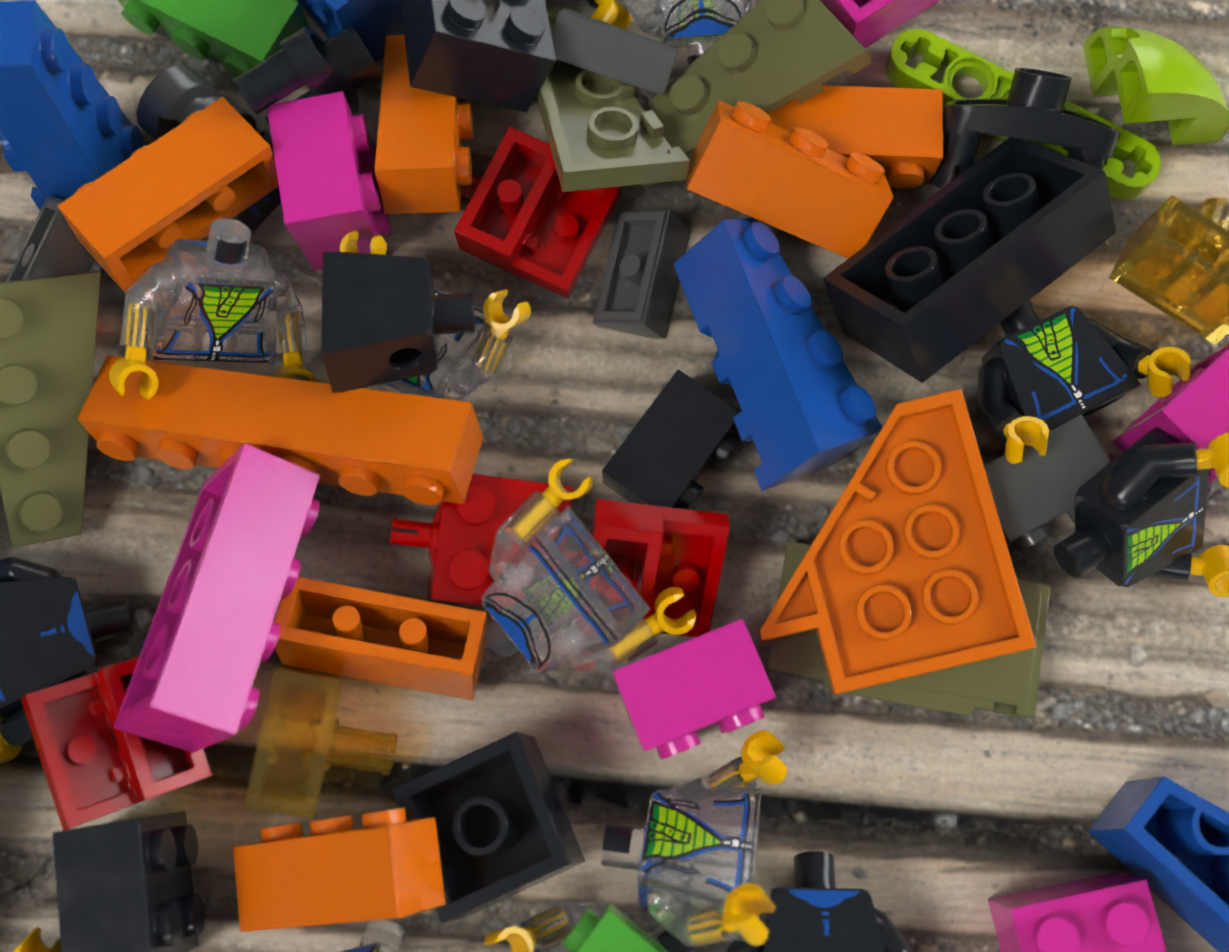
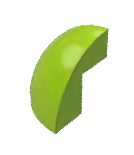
[1083,27,1229,145]

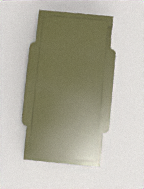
[766,541,1051,719]

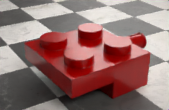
[454,126,621,299]
[389,474,573,615]
[540,499,730,646]
[21,657,212,830]

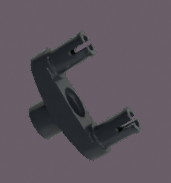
[233,25,382,124]
[932,68,1120,188]

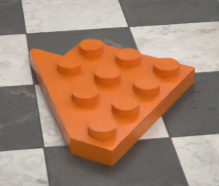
[759,389,1037,695]

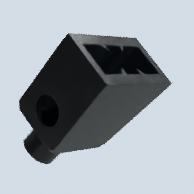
[321,252,476,393]

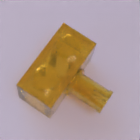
[1109,195,1229,344]
[244,664,397,819]

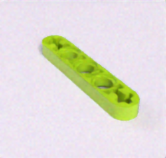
[885,29,1162,200]

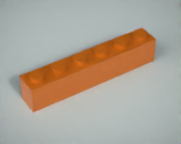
[77,355,484,505]

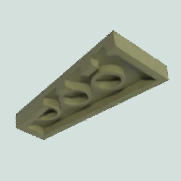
[641,0,873,189]
[536,6,690,192]
[0,271,101,548]

